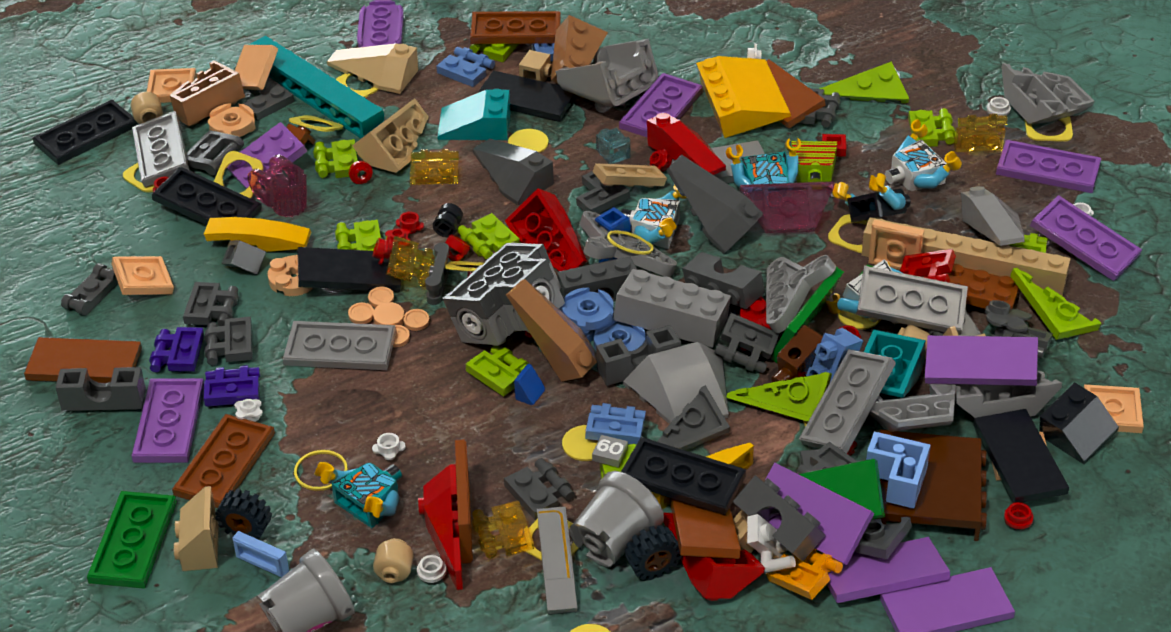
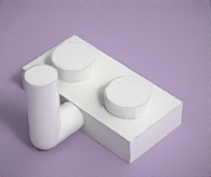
[747,514,796,573]

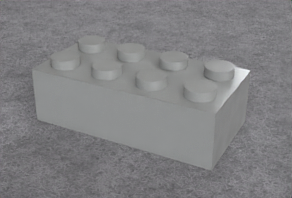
[613,269,731,348]

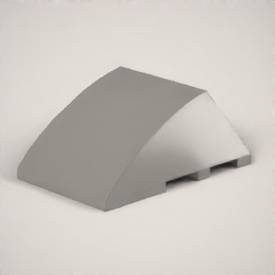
[1001,63,1095,124]
[623,342,729,424]
[956,370,1062,418]
[869,384,956,432]

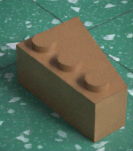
[551,15,608,84]
[169,60,245,126]

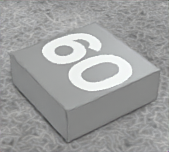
[592,435,628,467]

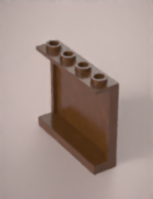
[878,430,987,541]

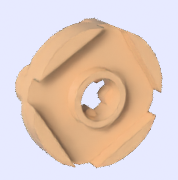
[208,103,256,137]
[268,255,312,296]

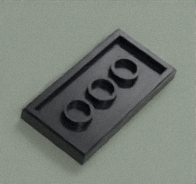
[478,70,577,122]
[32,99,138,165]
[152,167,262,225]
[297,247,401,292]
[973,409,1069,503]
[621,437,746,515]

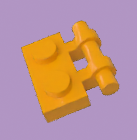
[766,549,843,600]

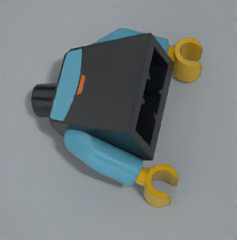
[832,173,911,223]

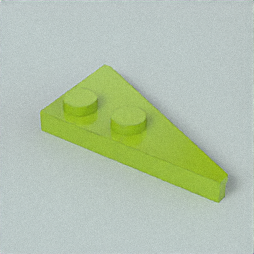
[819,61,909,104]
[1010,268,1101,340]
[726,372,832,422]

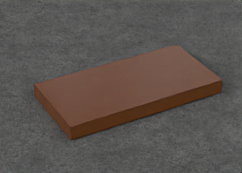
[470,11,561,44]
[766,59,826,128]
[24,337,142,383]
[172,414,275,508]
[455,439,473,564]
[670,498,741,559]

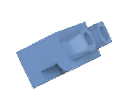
[806,328,863,384]

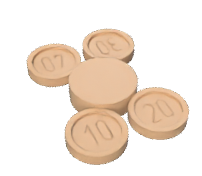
[348,287,429,347]

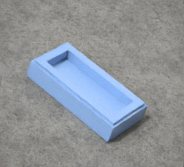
[232,531,289,577]

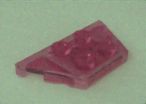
[739,182,835,233]

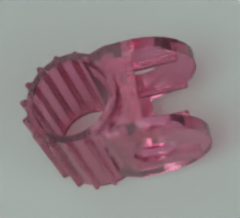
[248,154,307,217]

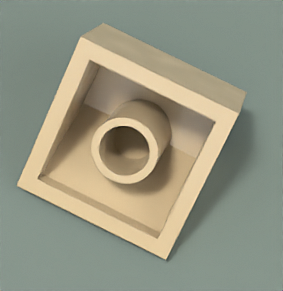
[174,486,219,571]

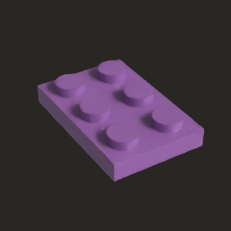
[226,122,307,190]

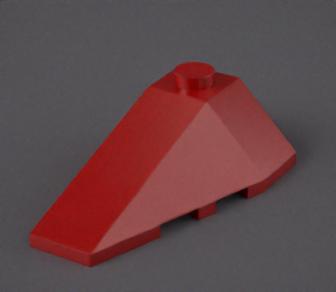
[647,113,726,175]
[505,188,587,271]
[418,464,463,590]
[663,513,765,601]

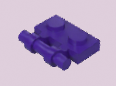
[149,327,204,372]
[204,365,260,406]

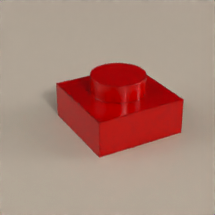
[822,134,846,157]

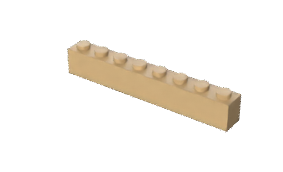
[862,217,1071,296]

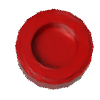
[445,234,470,261]

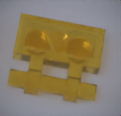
[954,113,1007,152]
[410,149,459,185]
[386,236,435,287]
[472,500,534,559]

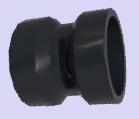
[433,203,463,238]

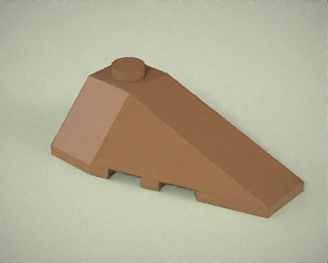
[506,279,597,382]

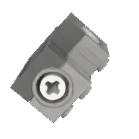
[442,243,565,346]

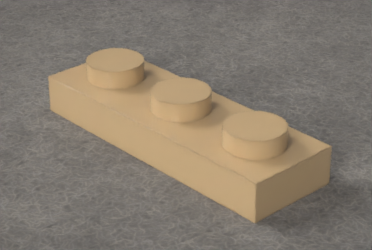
[593,163,667,188]

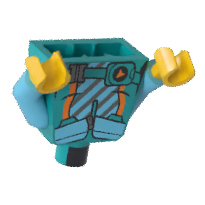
[726,138,801,209]
[314,462,402,529]

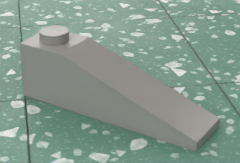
[961,186,1025,246]

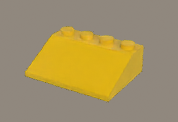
[696,56,791,138]

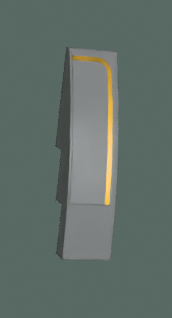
[537,507,577,614]

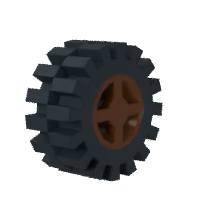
[215,489,272,539]
[625,525,682,580]

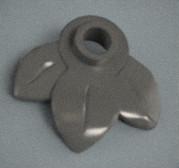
[985,300,1032,332]

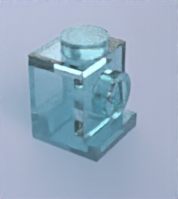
[596,128,630,164]

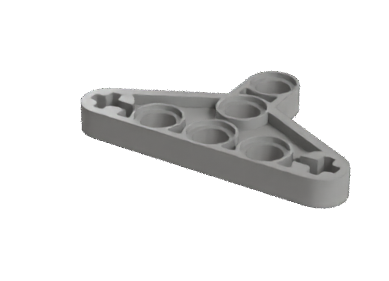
[580,211,677,277]
[766,255,836,333]

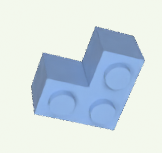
[866,431,930,508]

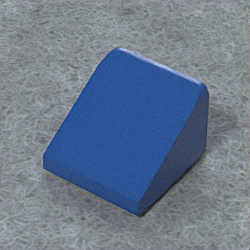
[595,207,631,232]
[514,364,545,405]

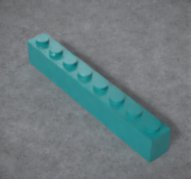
[249,36,385,138]

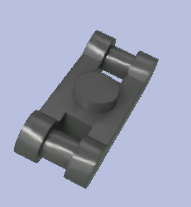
[425,243,450,305]
[61,263,118,315]

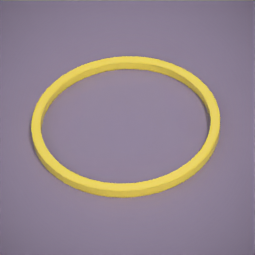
[607,230,654,255]
[294,450,348,491]

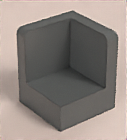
[222,240,266,274]

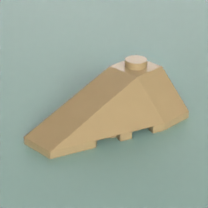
[327,43,418,94]
[352,98,429,173]

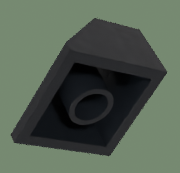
[1039,382,1119,464]

